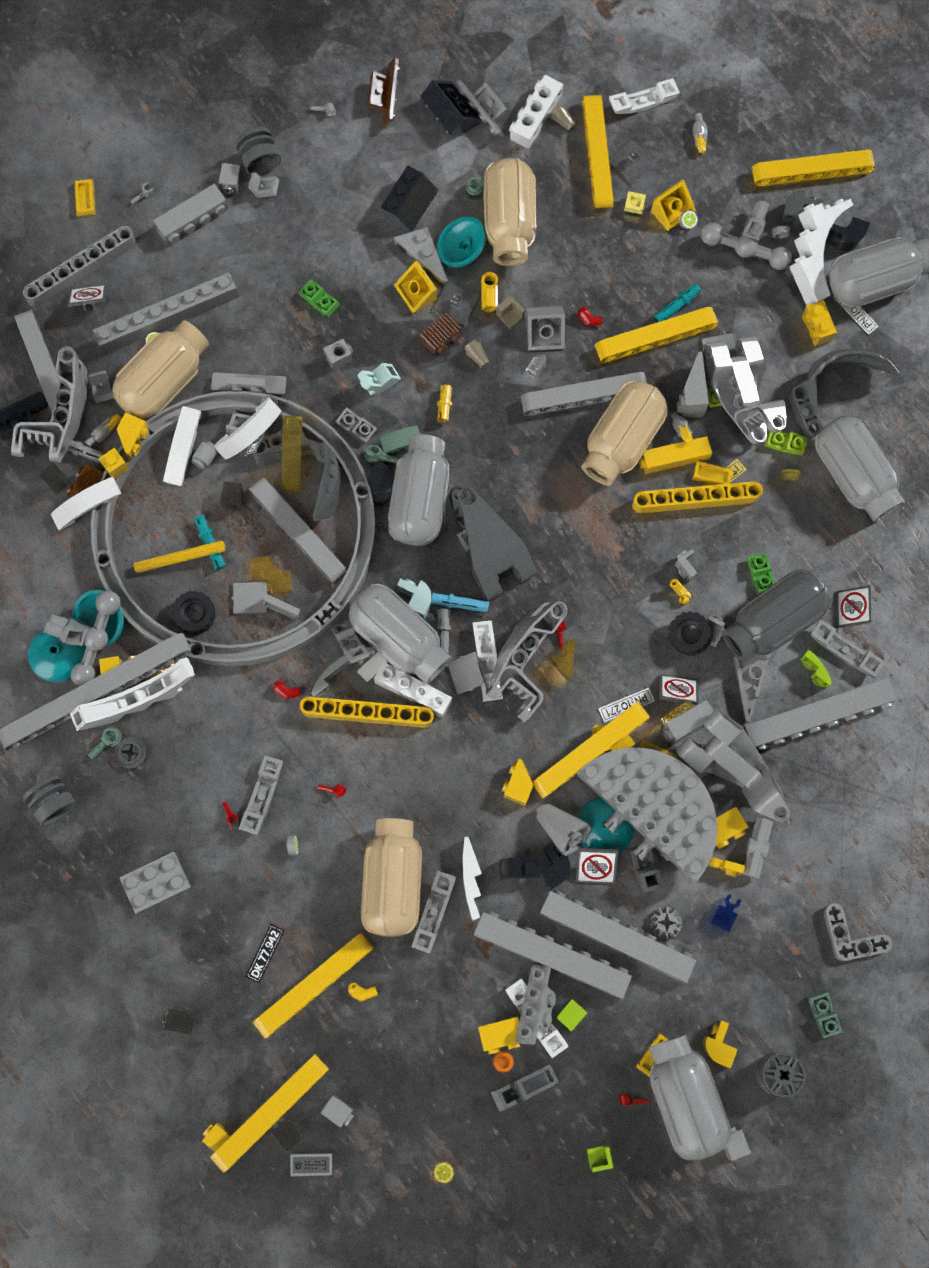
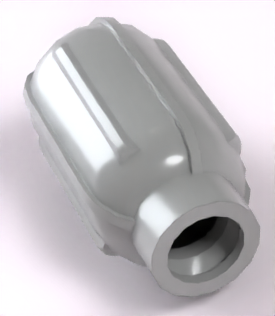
[829,237,929,308]
[815,415,905,522]
[388,434,450,546]
[349,583,452,684]
[649,1035,732,1160]

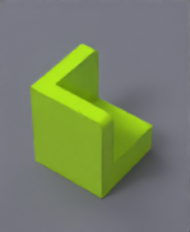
[557,999,587,1032]
[587,1145,613,1172]

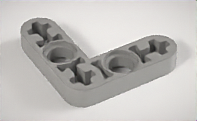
[824,903,892,961]

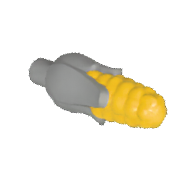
[693,113,708,154]
[671,412,693,443]
[85,414,121,447]

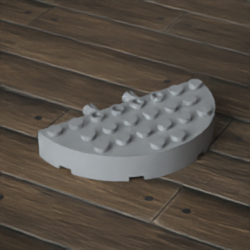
[577,748,717,884]

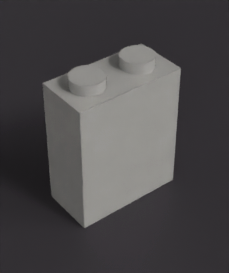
[661,700,714,746]

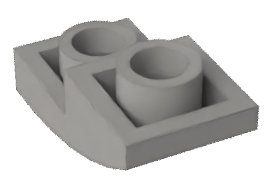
[335,407,377,443]

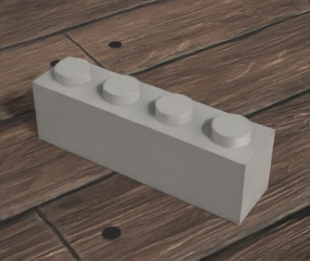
[153,183,228,245]

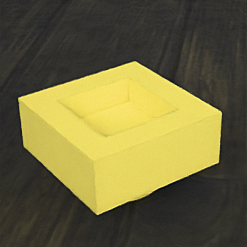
[624,191,646,214]

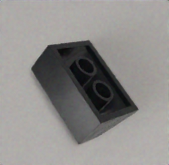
[420,80,482,136]
[380,165,439,233]

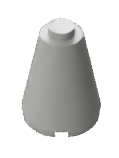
[536,804,591,856]

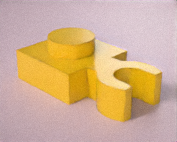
[708,857,745,877]

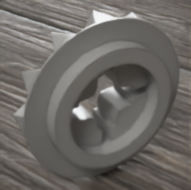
[650,907,683,939]

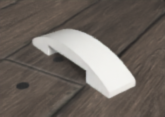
[608,78,680,114]
[213,397,281,460]
[51,477,122,531]
[505,978,569,1058]

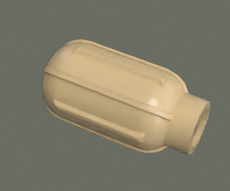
[484,157,536,266]
[112,320,209,419]
[581,381,668,486]
[361,818,422,937]

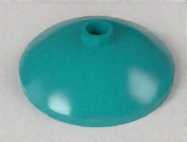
[437,216,486,268]
[72,590,124,647]
[28,629,86,682]
[577,798,634,853]

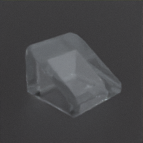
[525,355,547,378]

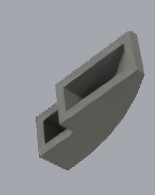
[491,1064,559,1112]

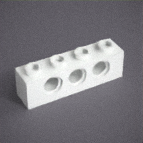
[509,75,563,149]
[374,662,452,718]

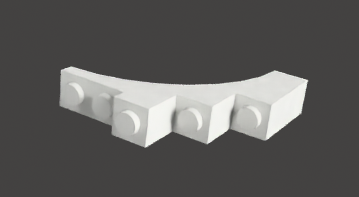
[789,199,853,306]
[70,658,195,731]

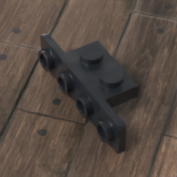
[0,391,48,441]

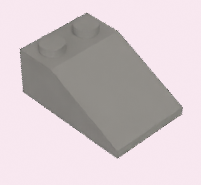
[676,351,709,419]

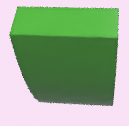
[298,280,340,318]
[747,553,775,595]

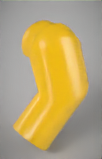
[348,983,378,1001]

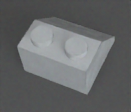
[526,306,565,351]

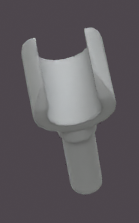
[311,103,336,117]
[130,183,153,205]

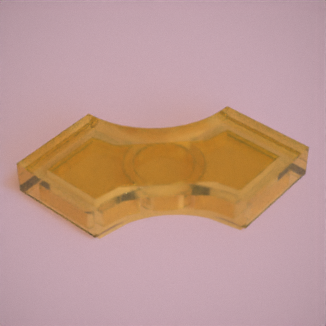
[251,556,292,594]
[658,700,694,728]

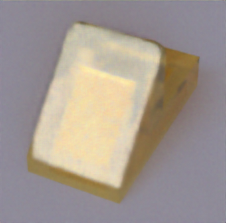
[550,639,575,681]

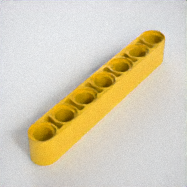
[582,95,613,209]
[752,150,875,186]
[594,307,719,363]
[632,482,763,513]
[300,697,434,728]
[532,702,650,799]
[253,932,374,1039]
[210,1054,329,1173]

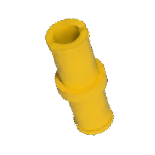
[437,385,452,423]

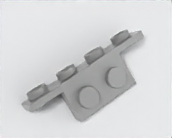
[456,80,509,138]
[211,372,287,395]
[515,965,556,1045]

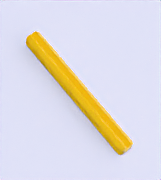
[133,541,225,573]

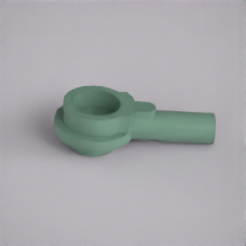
[466,177,484,195]
[364,445,400,465]
[87,727,122,760]

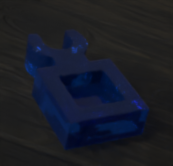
[710,894,741,932]

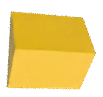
[651,179,696,230]
[394,261,437,314]

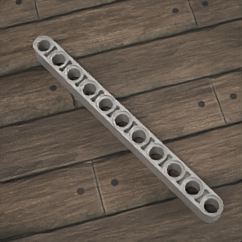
[0,633,192,751]

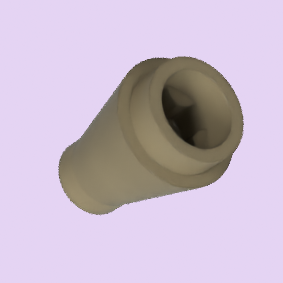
[550,104,576,131]
[464,340,489,368]

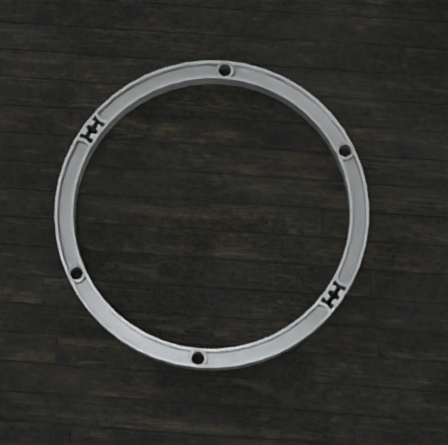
[91,391,376,666]

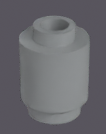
[191,441,218,470]

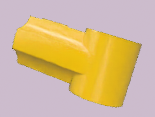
[481,272,498,312]

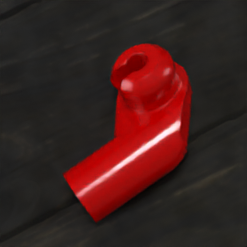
[578,307,602,326]
[273,680,301,699]

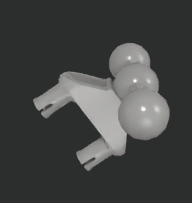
[701,200,792,270]
[43,591,121,686]

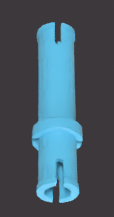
[431,592,489,613]

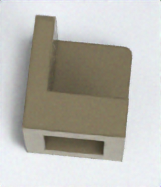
[496,296,525,329]

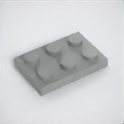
[119,852,191,914]

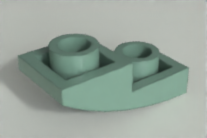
[379,426,420,455]
[807,991,842,1039]

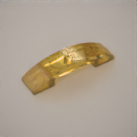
[282,415,303,492]

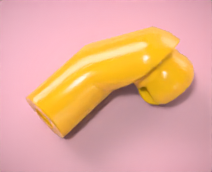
[670,579,691,604]

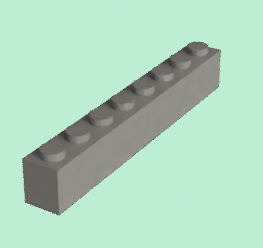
[93,272,239,354]
[743,678,897,751]
[539,890,697,983]
[473,910,632,999]

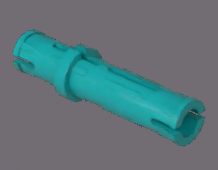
[653,283,702,323]
[193,515,227,571]

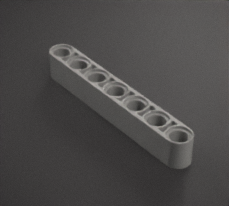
[23,226,136,307]
[14,309,68,421]
[520,372,647,416]
[248,477,347,584]

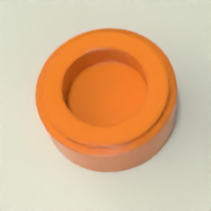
[493,1051,514,1072]

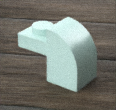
[357,363,401,396]
[397,578,431,619]

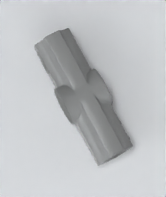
[742,817,773,879]

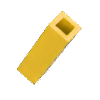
[639,436,712,474]

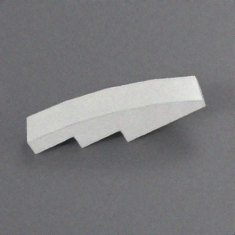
[163,406,201,487]
[472,620,503,702]
[462,837,482,921]

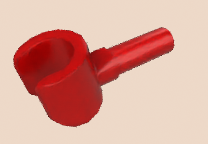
[555,621,567,649]
[317,783,347,797]
[222,802,241,829]
[619,1093,648,1106]

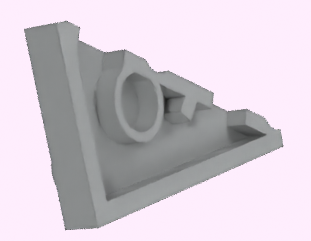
[394,227,448,285]
[733,653,771,723]

